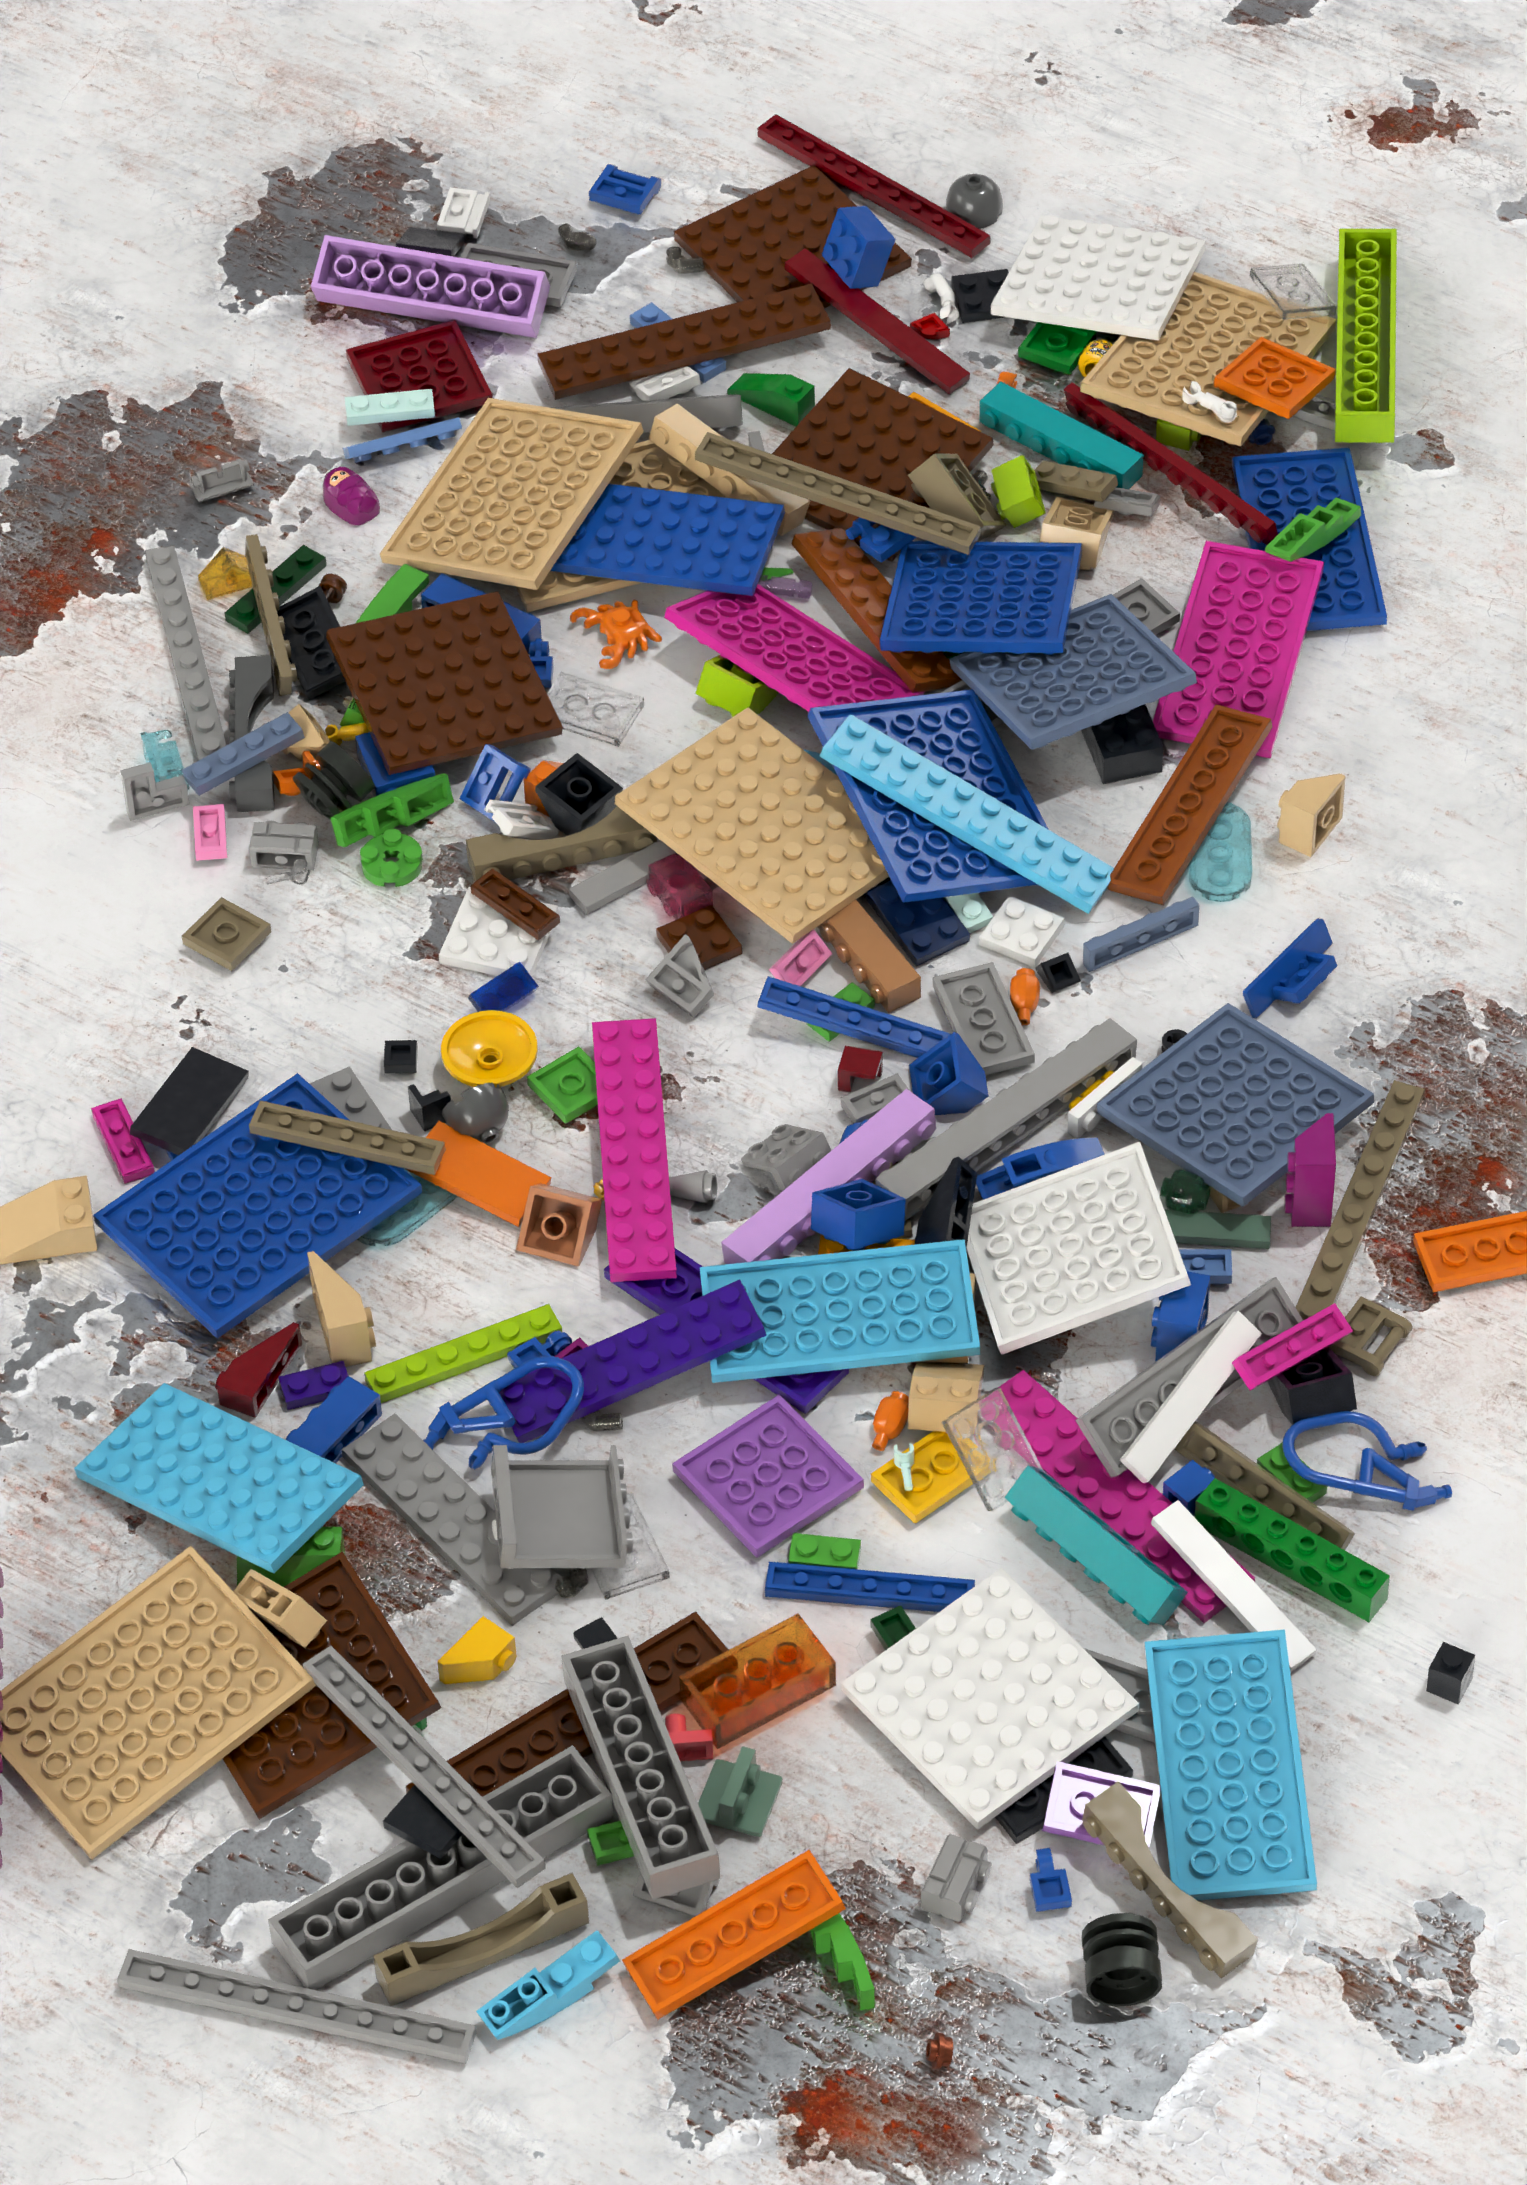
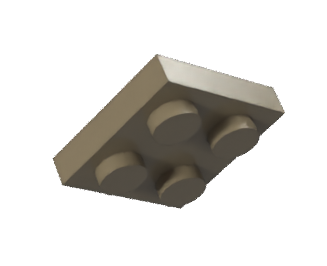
[182,897,271,971]

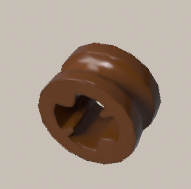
[318,573,347,603]

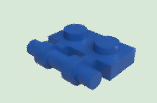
[846,517,917,563]

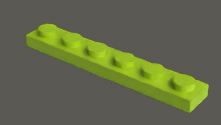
[364,1304,562,1403]

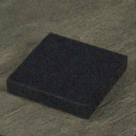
[396,227,465,257]
[383,1785,463,1859]

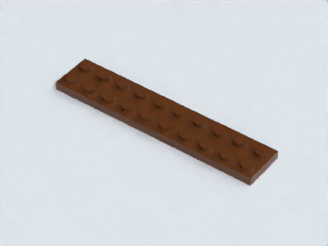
[537,283,831,400]
[406,1611,736,1797]

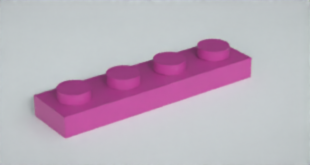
[1232,1303,1353,1391]

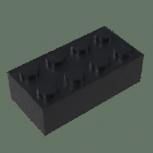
[1081,704,1163,784]

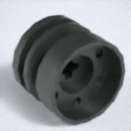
[292,741,376,820]
[1081,1913,1162,2007]

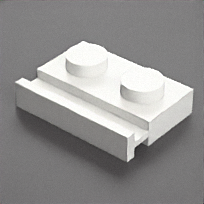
[437,187,490,238]
[629,366,701,401]
[484,799,558,840]

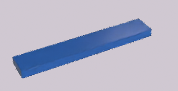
[757,976,950,1058]
[765,1562,975,1612]

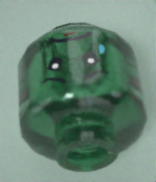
[1160,1169,1211,1214]

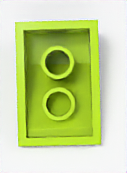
[695,655,779,717]

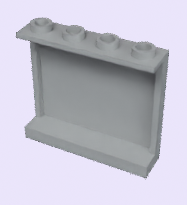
[491,1445,633,1568]

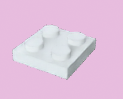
[979,896,1065,968]

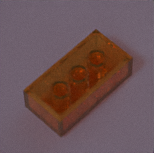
[679,1613,836,1749]

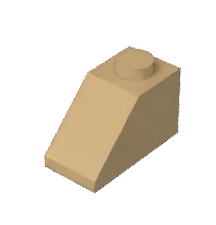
[282,704,330,760]

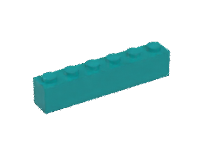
[979,381,1144,489]
[1004,1465,1188,1625]

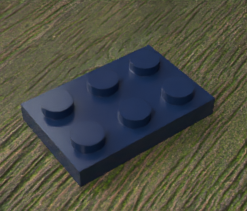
[866,880,970,967]

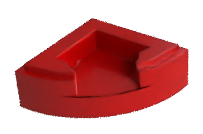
[910,313,950,340]

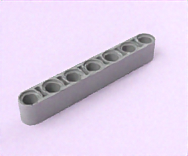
[549,395,743,433]

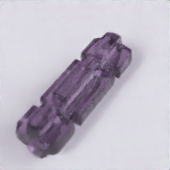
[758,575,812,599]

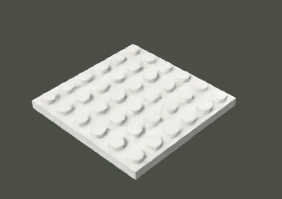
[991,216,1205,341]
[967,1142,1191,1355]
[841,1568,1139,1830]

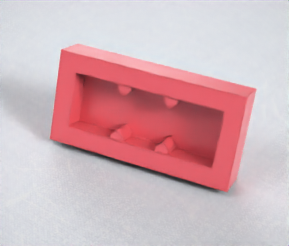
[665,1713,713,1761]

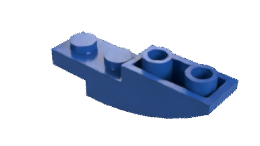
[976,1138,1105,1200]

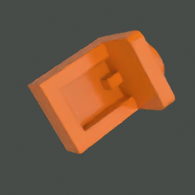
[273,751,321,796]

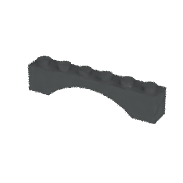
[229,655,275,812]

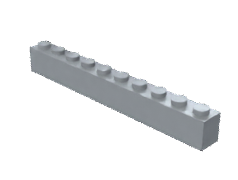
[876,1018,1137,1220]

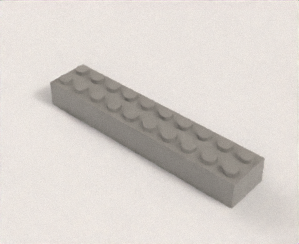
[268,1745,613,1990]

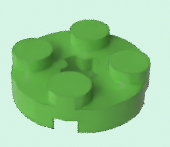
[360,829,423,887]

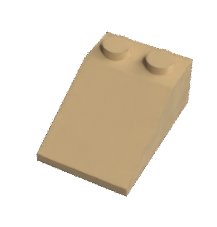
[1039,497,1114,570]
[0,1175,98,1265]
[307,1251,376,1367]
[908,1362,984,1434]

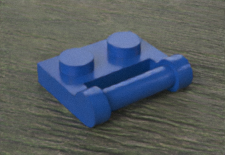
[589,164,662,215]
[459,744,531,822]

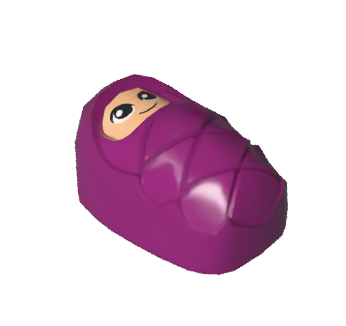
[323,467,380,525]

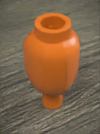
[1010,968,1040,1025]
[872,1391,909,1451]

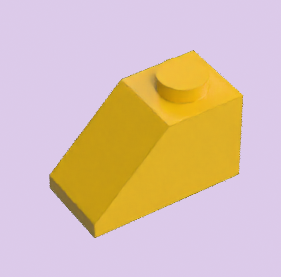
[437,1616,517,1684]

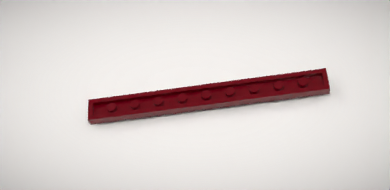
[757,114,990,258]
[1064,382,1278,545]

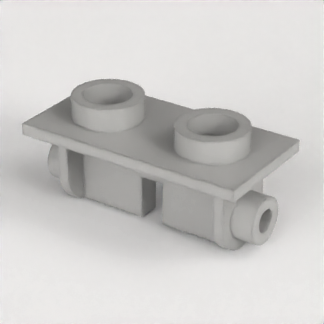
[188,458,254,502]

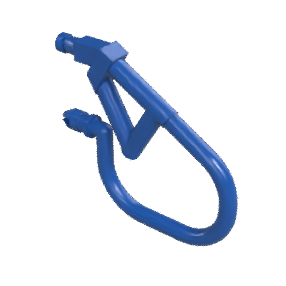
[423,1356,584,1470]
[1282,1411,1452,1511]

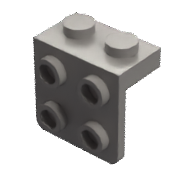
[741,1124,832,1192]

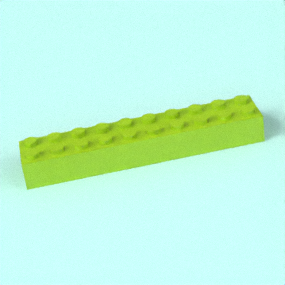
[1335,229,1397,443]

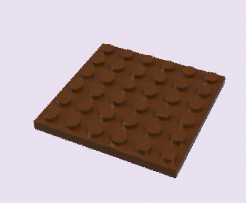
[674,165,911,309]
[772,368,994,562]
[326,591,563,775]
[222,1551,442,1819]

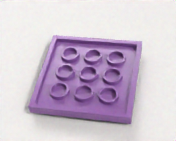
[672,1395,864,1558]

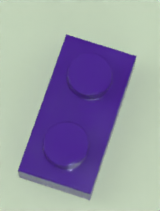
[278,1361,348,1410]

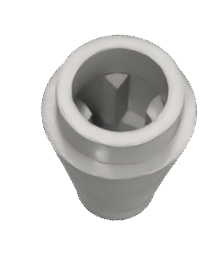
[669,1170,718,1203]

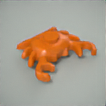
[570,600,662,669]

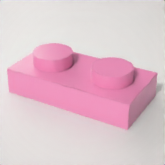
[193,804,227,861]
[769,929,832,986]

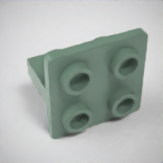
[698,1746,783,1837]

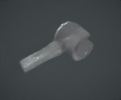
[265,860,310,885]

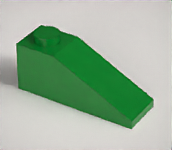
[727,373,815,427]

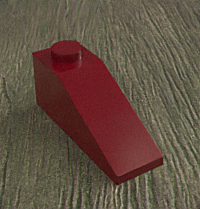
[215,1322,302,1418]

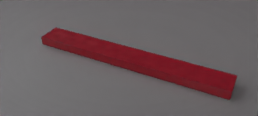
[784,248,970,395]

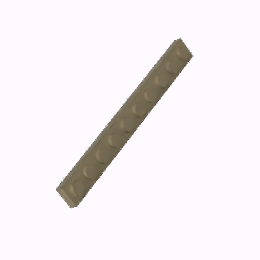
[695,432,981,555]
[1295,1080,1425,1320]

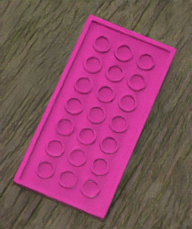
[1153,541,1324,759]
[664,584,925,712]

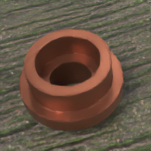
[926,2032,953,2070]

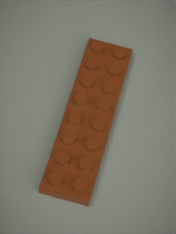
[791,528,962,693]
[1107,704,1273,906]

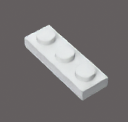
[1068,1057,1143,1139]

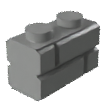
[249,821,318,870]
[921,1834,992,1922]

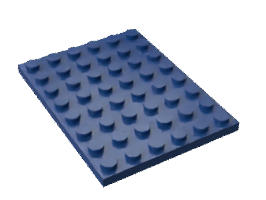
[807,689,1049,903]
[93,1073,423,1339]

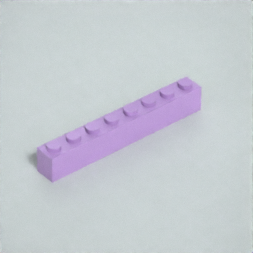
[721,1089,936,1264]

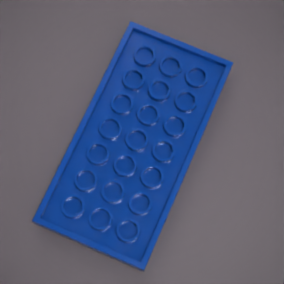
[1232,447,1387,631]
[550,484,785,596]

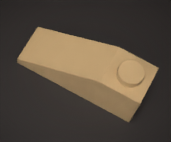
[233,1569,327,1648]

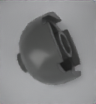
[946,174,1003,228]
[442,1083,509,1144]

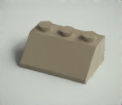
[908,454,1006,542]

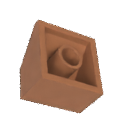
[516,1183,603,1266]

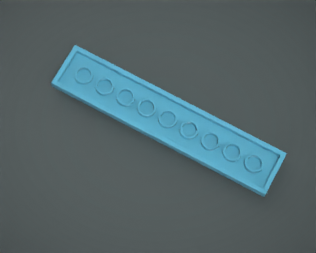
[819,714,1114,914]

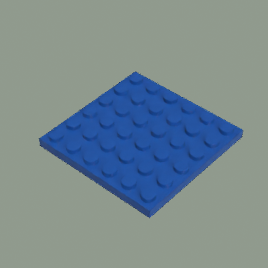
[880,541,1082,655]

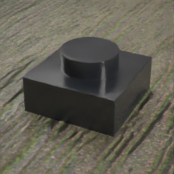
[384,1040,418,1073]

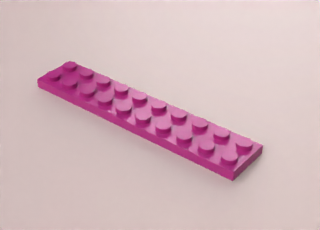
[592,1018,677,1282]
[978,1370,1255,1623]

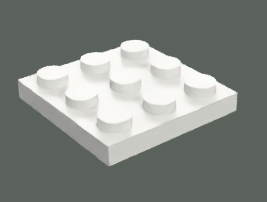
[439,887,559,983]

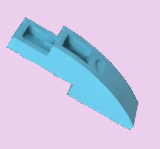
[476,1930,620,2040]

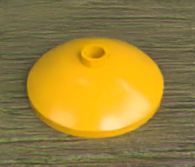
[441,1010,538,1087]

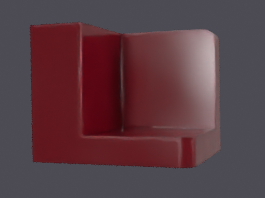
[838,1046,883,1093]

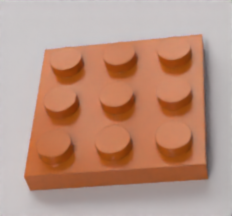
[1214,337,1336,419]

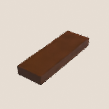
[470,868,560,940]

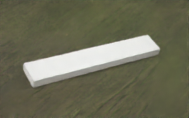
[1119,1311,1262,1483]
[1151,1500,1317,1673]

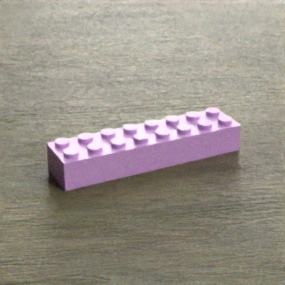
[311,235,550,338]

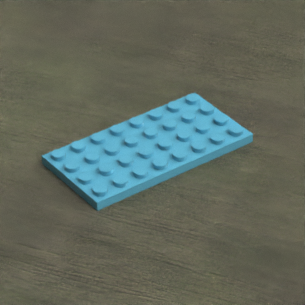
[700,1239,981,1383]
[74,1383,364,1574]
[1145,1629,1317,1901]

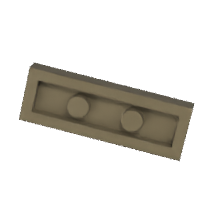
[1034,460,1118,502]

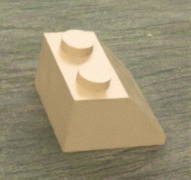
[1277,774,1346,857]

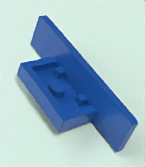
[1243,918,1338,1018]

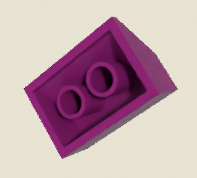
[1284,1113,1336,1227]

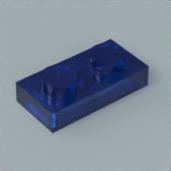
[468,961,539,1012]

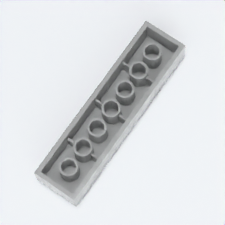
[561,1636,721,1900]

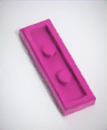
[91,1098,155,1184]

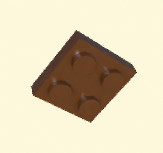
[656,905,742,970]

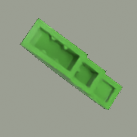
[1265,497,1361,562]
[356,563,429,623]
[331,773,454,847]
[810,1913,875,2011]

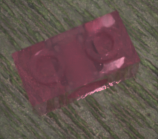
[646,853,713,920]

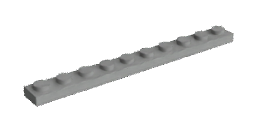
[145,545,227,761]
[303,1646,546,1888]
[117,1949,476,2064]

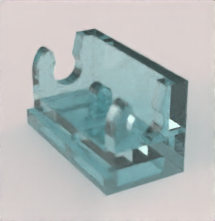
[140,730,190,790]

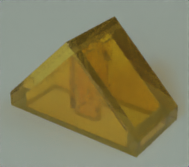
[198,547,253,600]

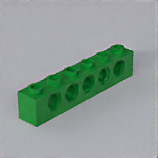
[1195,1478,1390,1622]

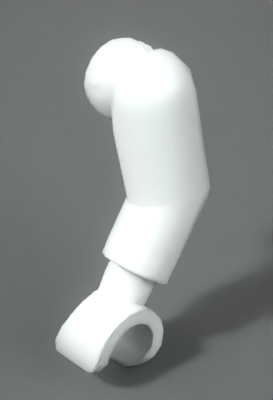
[924,273,959,325]
[1182,381,1237,423]

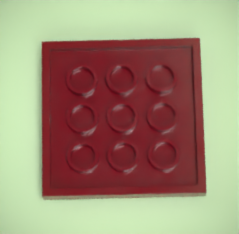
[346,320,493,433]

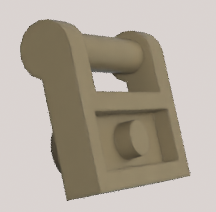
[1329,1296,1413,1376]

